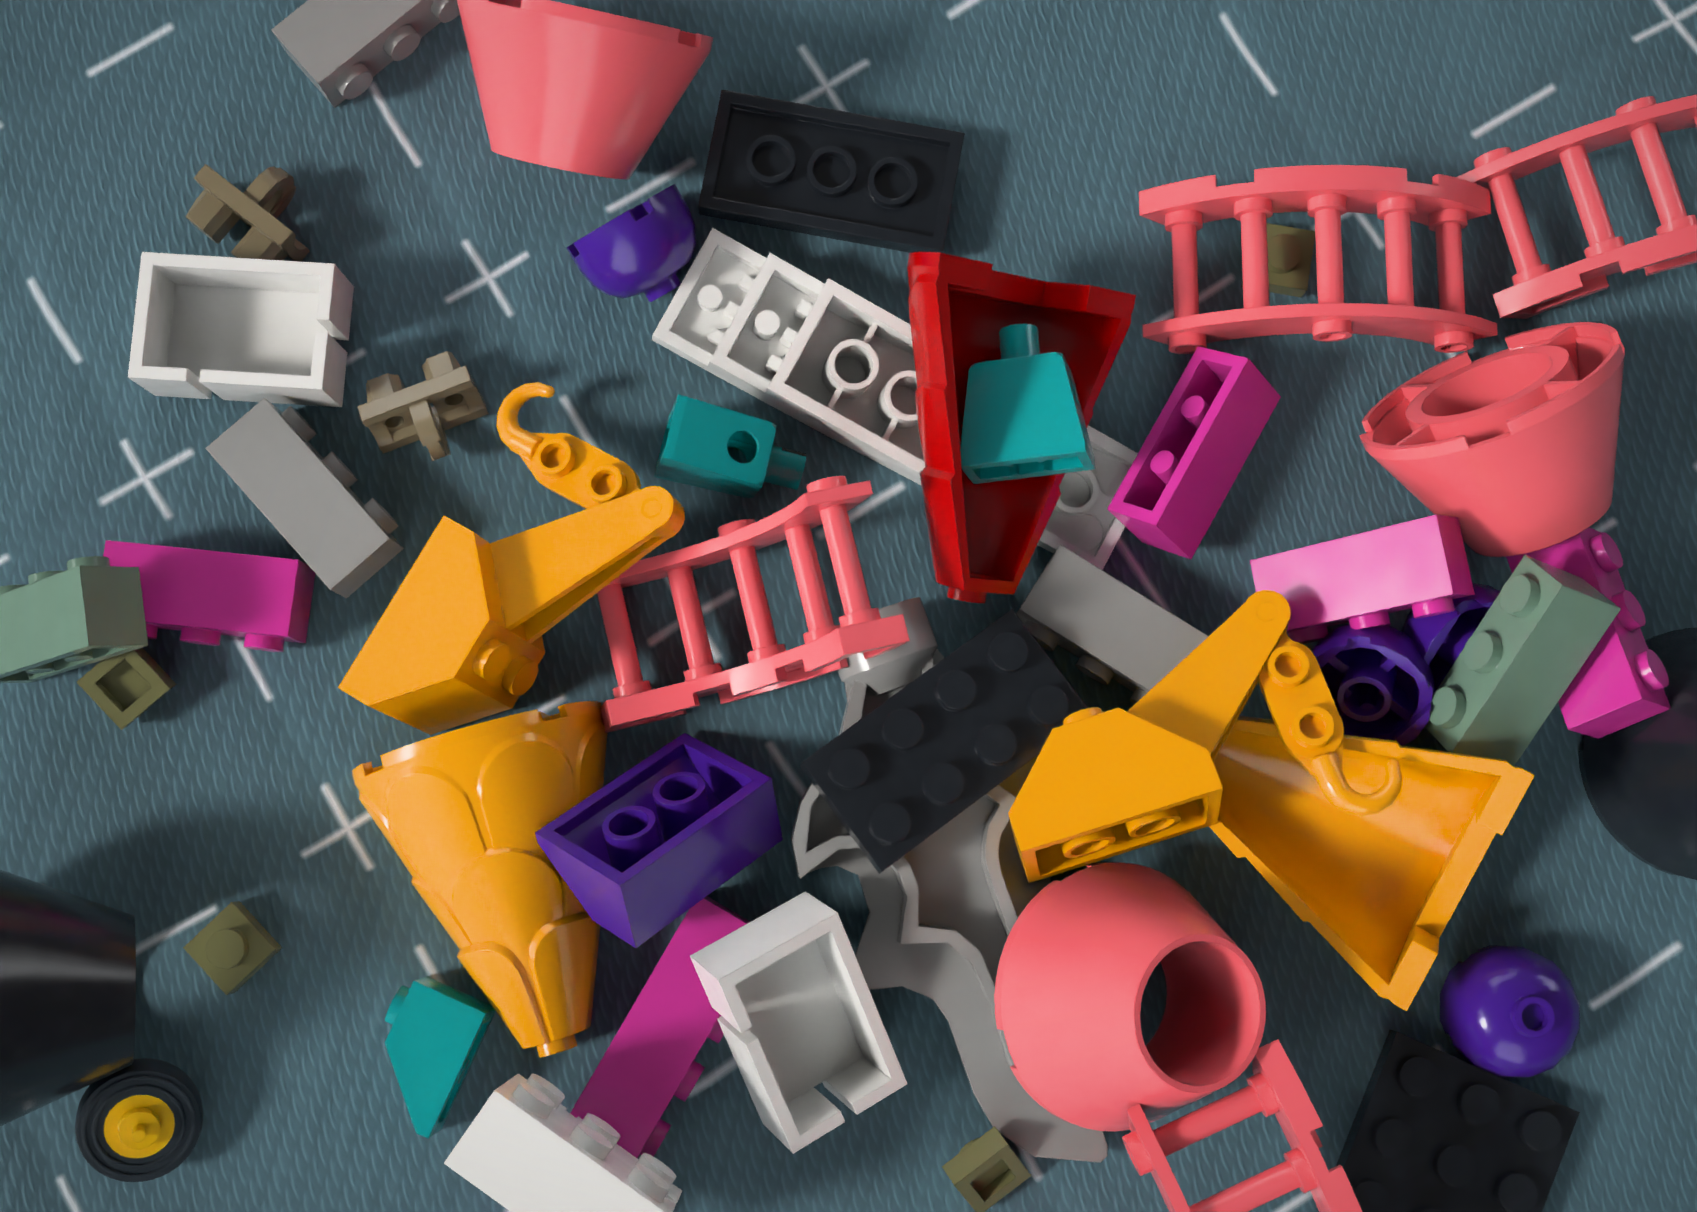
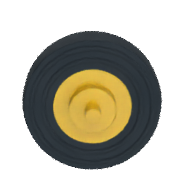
[75,1058,203,1182]

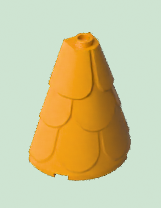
[352,701,607,1058]
[1209,716,1535,1011]

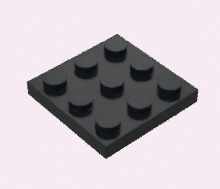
[1318,1029,1580,1212]

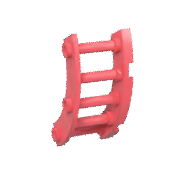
[1456,94,1697,319]
[1139,165,1498,354]
[596,476,910,733]
[1122,1039,1362,1212]

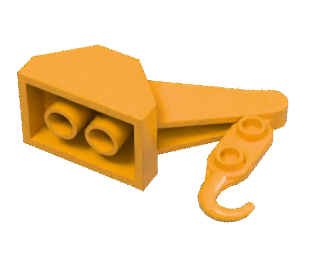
[338,382,685,735]
[1008,590,1403,883]

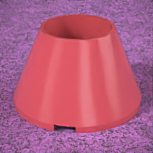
[457,0,713,180]
[1359,322,1625,557]
[994,862,1266,1132]

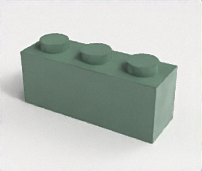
[1425,555,1621,766]
[0,556,148,683]

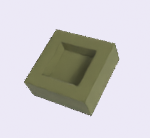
[1241,223,1315,297]
[77,647,177,730]
[183,901,282,995]
[942,1126,1031,1212]

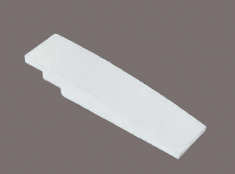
[652,228,1138,570]

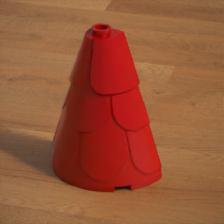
[907,252,1136,603]

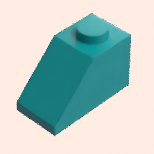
[385,976,496,1139]

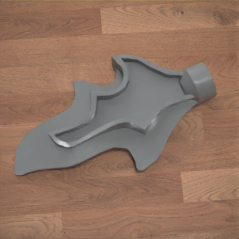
[790,597,1108,1163]

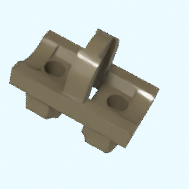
[185,164,310,262]
[357,351,489,461]

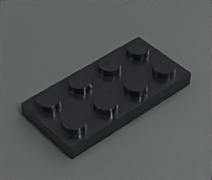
[698,90,965,253]
[800,609,1087,874]

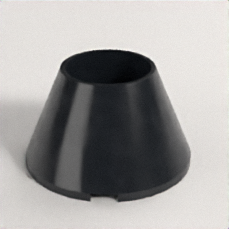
[1578,627,1697,880]
[0,870,136,1126]

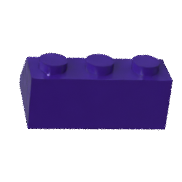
[535,733,783,948]

